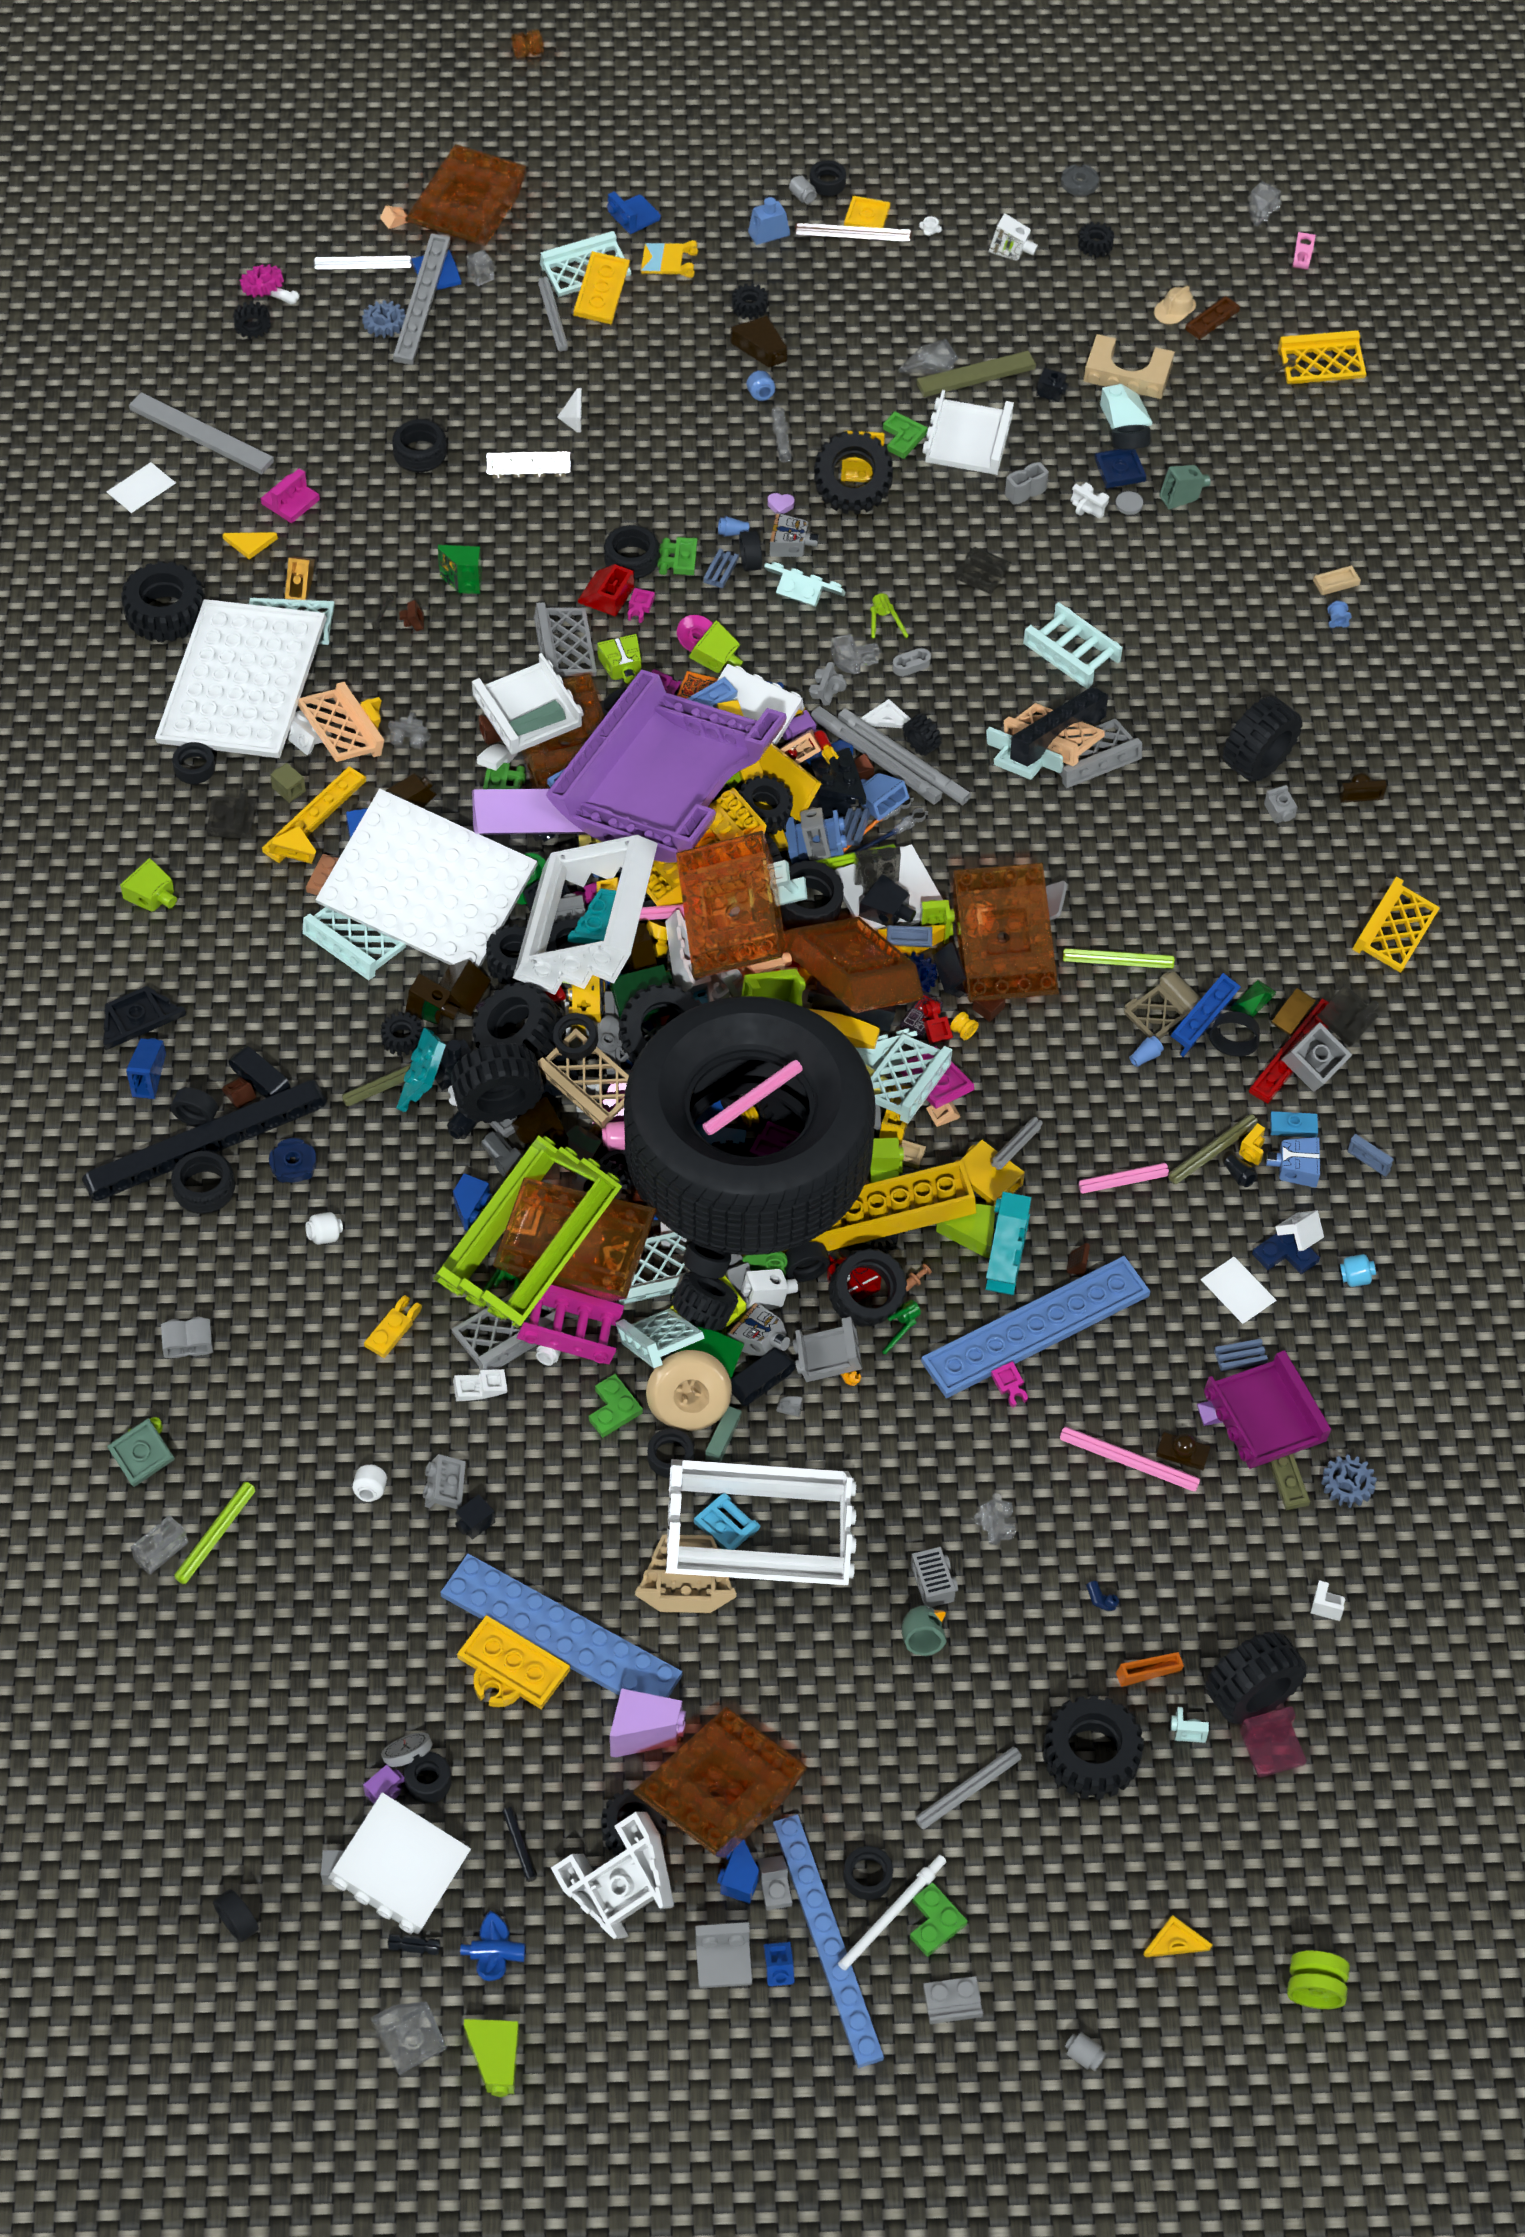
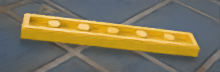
[262,766,366,863]

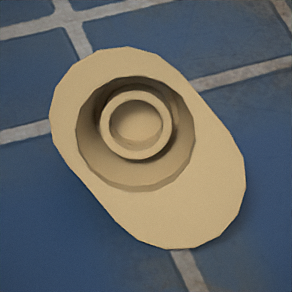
[1154,285,1196,324]

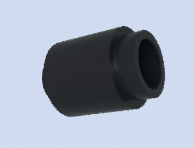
[447,1110,478,1139]

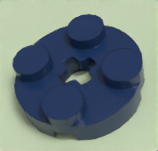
[269,1138,317,1183]

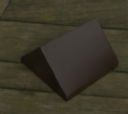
[439,960,491,1016]

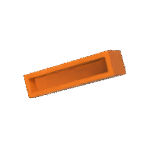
[1116,1652,1184,1687]

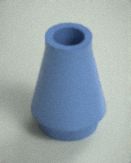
[718,516,749,537]
[1129,1036,1164,1067]

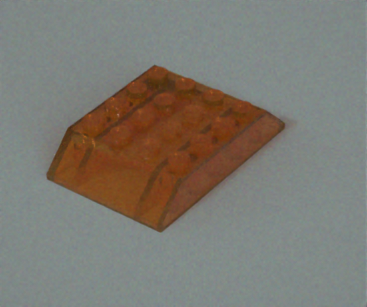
[493,1178,657,1301]

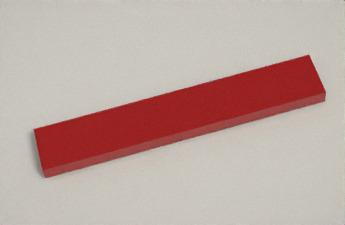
[1249,998,1342,1104]

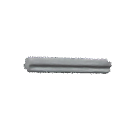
[991,1117,1043,1170]

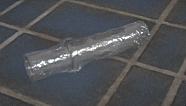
[772,407,792,462]

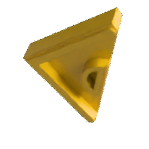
[223,532,278,560]
[1143,1915,1213,1957]

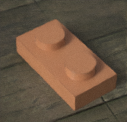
[306,854,339,896]

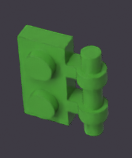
[657,537,697,575]
[483,763,526,789]

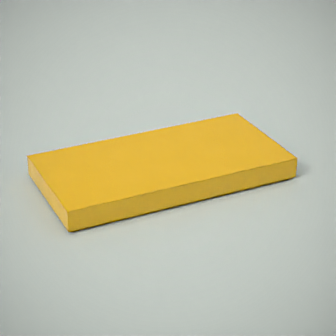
[573,251,630,325]
[759,743,822,821]

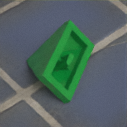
[1230,980,1276,1018]

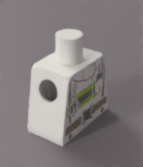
[989,213,1038,260]

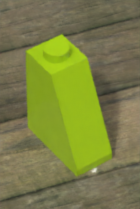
[936,1204,995,1258]
[464,2019,519,2097]

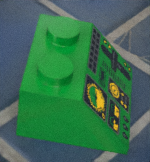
[438,545,482,594]

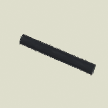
[502,1807,537,1882]

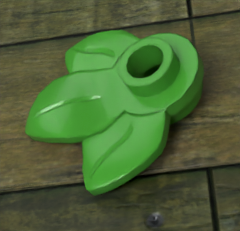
[742,1251,788,1277]

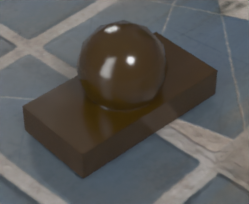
[1339,773,1387,803]
[1156,1432,1211,1470]

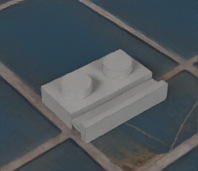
[923,1976,983,2024]

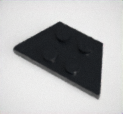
[810,748,866,805]
[103,986,186,1050]

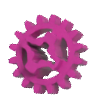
[240,264,284,297]

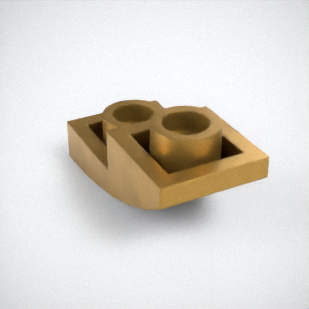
[1272,988,1316,1036]

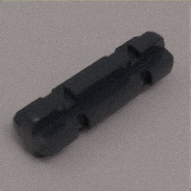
[388,1934,440,1955]

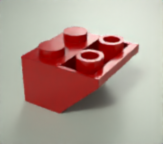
[578,564,634,617]

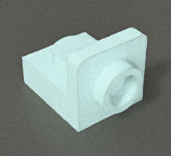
[1170,1707,1209,1743]

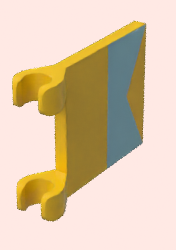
[641,240,698,278]

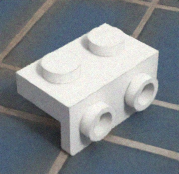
[287,711,332,755]

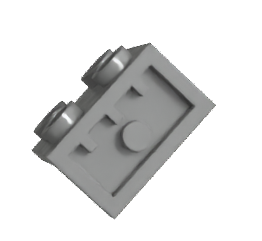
[695,1922,752,1988]

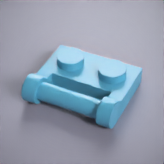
[694,1493,761,1550]

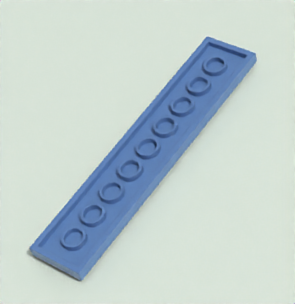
[921,1256,1150,1399]
[440,1554,682,1698]

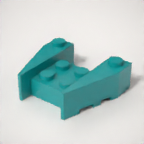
[985,1192,1031,1296]

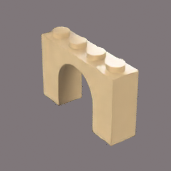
[1084,334,1175,399]

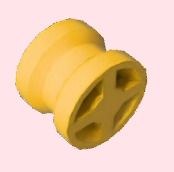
[950,1012,979,1040]

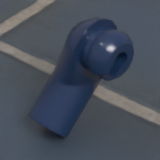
[1086,1581,1119,1612]

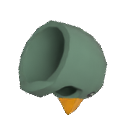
[901,1605,947,1656]

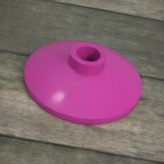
[677,615,713,652]

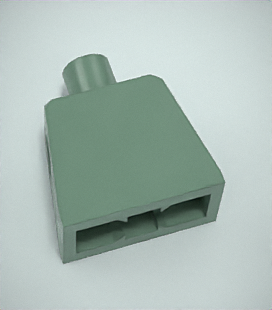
[1159,465,1211,509]

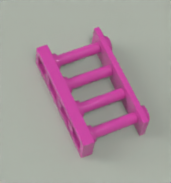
[517,1285,624,1365]

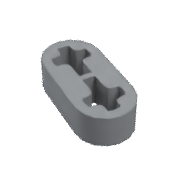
[892,648,931,676]

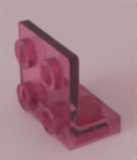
[1240,1706,1306,1778]

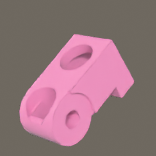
[1293,232,1316,270]

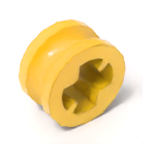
[741,1106,760,1128]

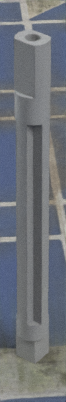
[811,706,943,805]
[838,708,971,806]

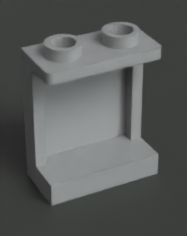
[793,1317,862,1382]

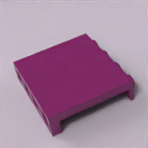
[1204,1350,1331,1469]

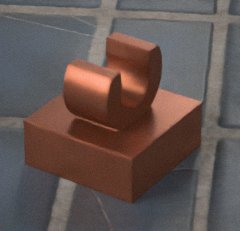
[399,600,424,631]

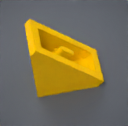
[269,826,316,864]

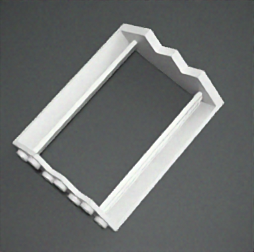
[513,835,658,995]
[666,1459,856,1585]

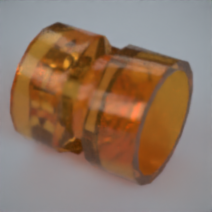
[511,29,544,59]

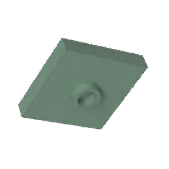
[107,1418,175,1487]

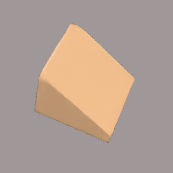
[381,206,410,229]
[926,1101,961,1127]

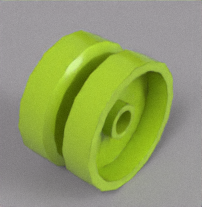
[1287,1951,1350,2009]

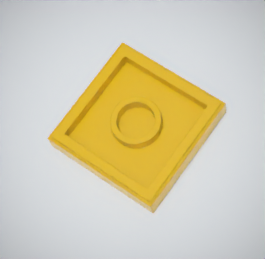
[844,196,891,228]

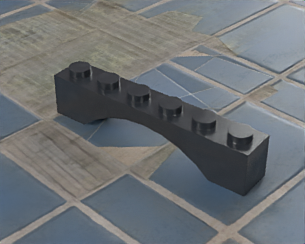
[1010,687,1108,767]

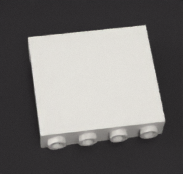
[923,390,1014,475]
[472,653,583,755]
[717,664,804,746]
[835,844,943,944]
[328,1792,471,1935]

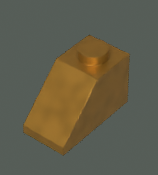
[285,556,315,600]

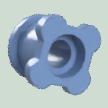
[1327,601,1352,628]

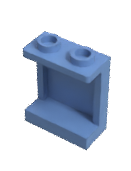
[786,810,847,864]

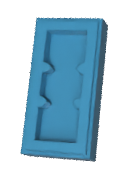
[1270,1111,1318,1137]

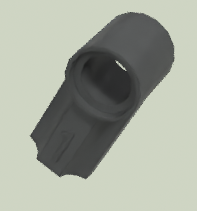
[481,1131,523,1177]

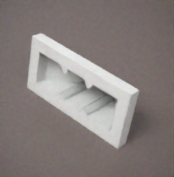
[558,388,582,432]

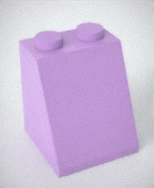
[610,1689,686,1757]

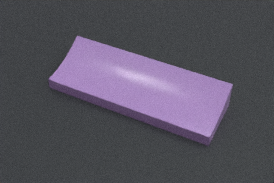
[472,789,587,835]

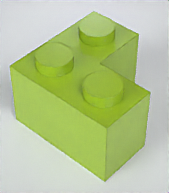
[869,1138,904,1184]

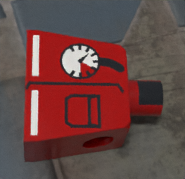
[827,1250,881,1302]

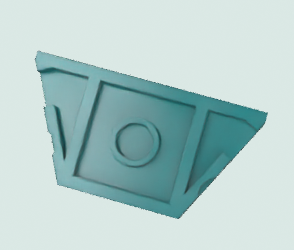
[396,1028,446,1112]

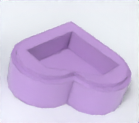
[767,493,795,514]

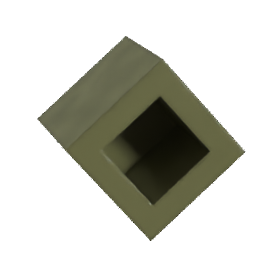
[270,763,306,803]

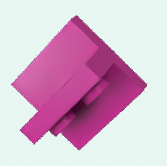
[260,468,320,524]

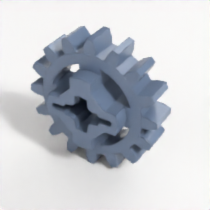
[362,300,406,338]
[1321,1455,1377,1508]

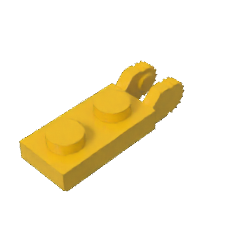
[364,1295,422,1358]

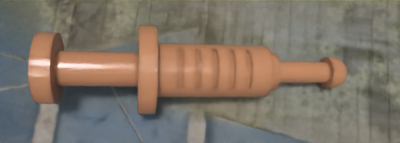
[885,1264,932,1302]

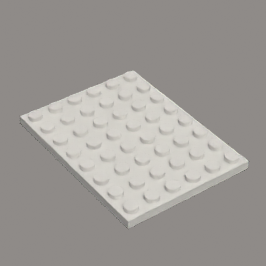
[155,599,327,758]
[315,788,538,969]

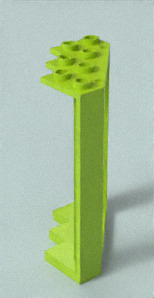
[433,1136,622,1328]

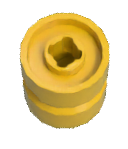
[646,920,669,958]

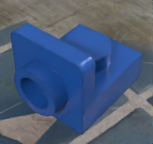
[764,1942,794,1986]

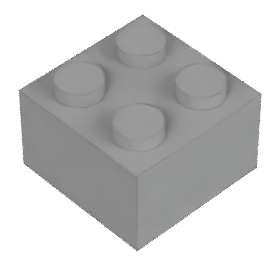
[1281,1023,1352,1092]

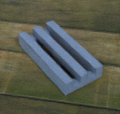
[704,549,739,589]
[841,808,870,846]
[1347,1134,1394,1177]
[1214,1339,1268,1372]

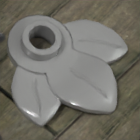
[585,1015,622,1055]

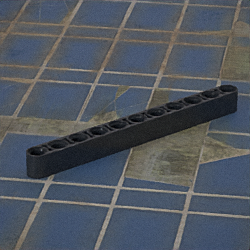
[82,1080,327,1201]

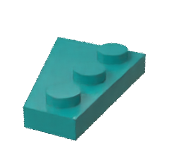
[568,889,616,944]

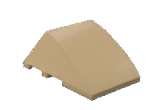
[635,1535,736,1613]

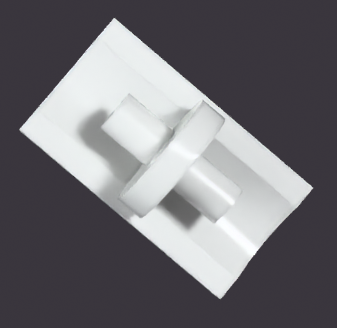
[1071,483,1109,519]

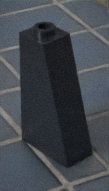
[807,981,896,1032]

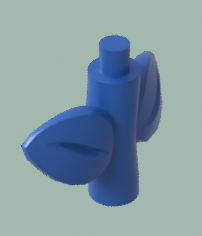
[460,1911,525,1981]

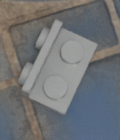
[423,1454,466,1509]

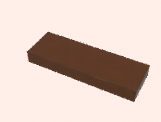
[1185,296,1240,340]

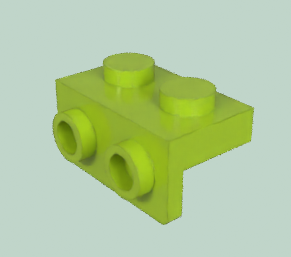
[919,900,955,944]

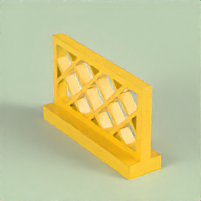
[1277,330,1366,384]
[1352,876,1440,973]

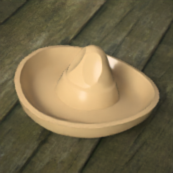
[646,1350,732,1431]

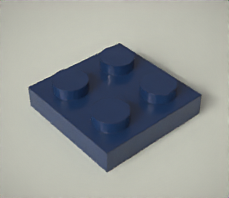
[1095,449,1146,489]

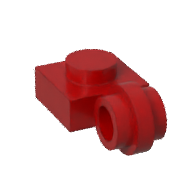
[922,1000,953,1044]

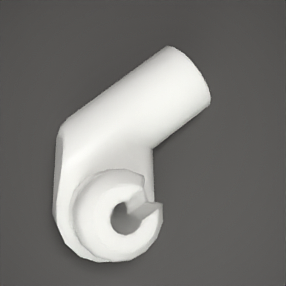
[270,288,299,304]

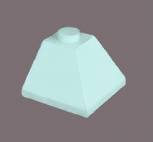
[1100,384,1152,430]

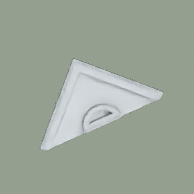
[861,699,911,728]

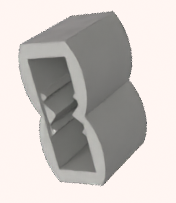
[1005,462,1049,504]
[161,1317,213,1358]

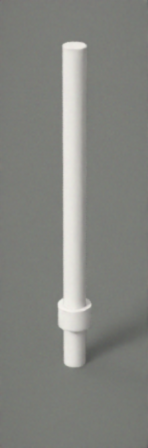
[838,1855,946,1971]

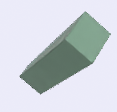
[509,700,566,736]
[705,1406,742,1462]

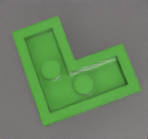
[883,411,928,459]
[589,1374,643,1438]
[910,1882,968,1957]

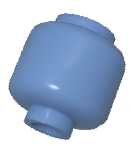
[746,371,775,401]

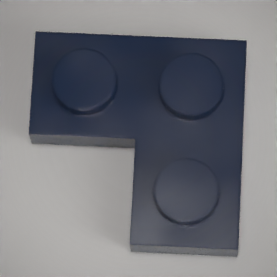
[1252,1233,1320,1274]

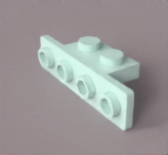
[764,562,846,607]
[986,727,1063,780]
[856,1028,917,1070]

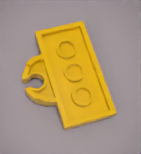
[457,1615,570,1710]

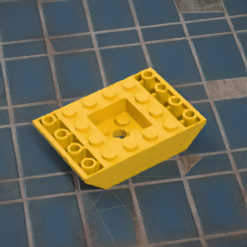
[646,787,767,906]

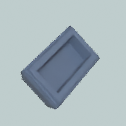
[887,925,932,948]

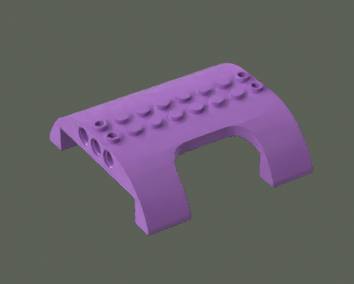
[546,669,787,863]

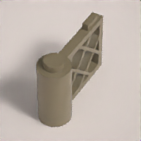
[1124,972,1201,1040]

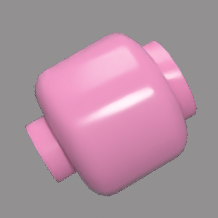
[602,1121,625,1152]

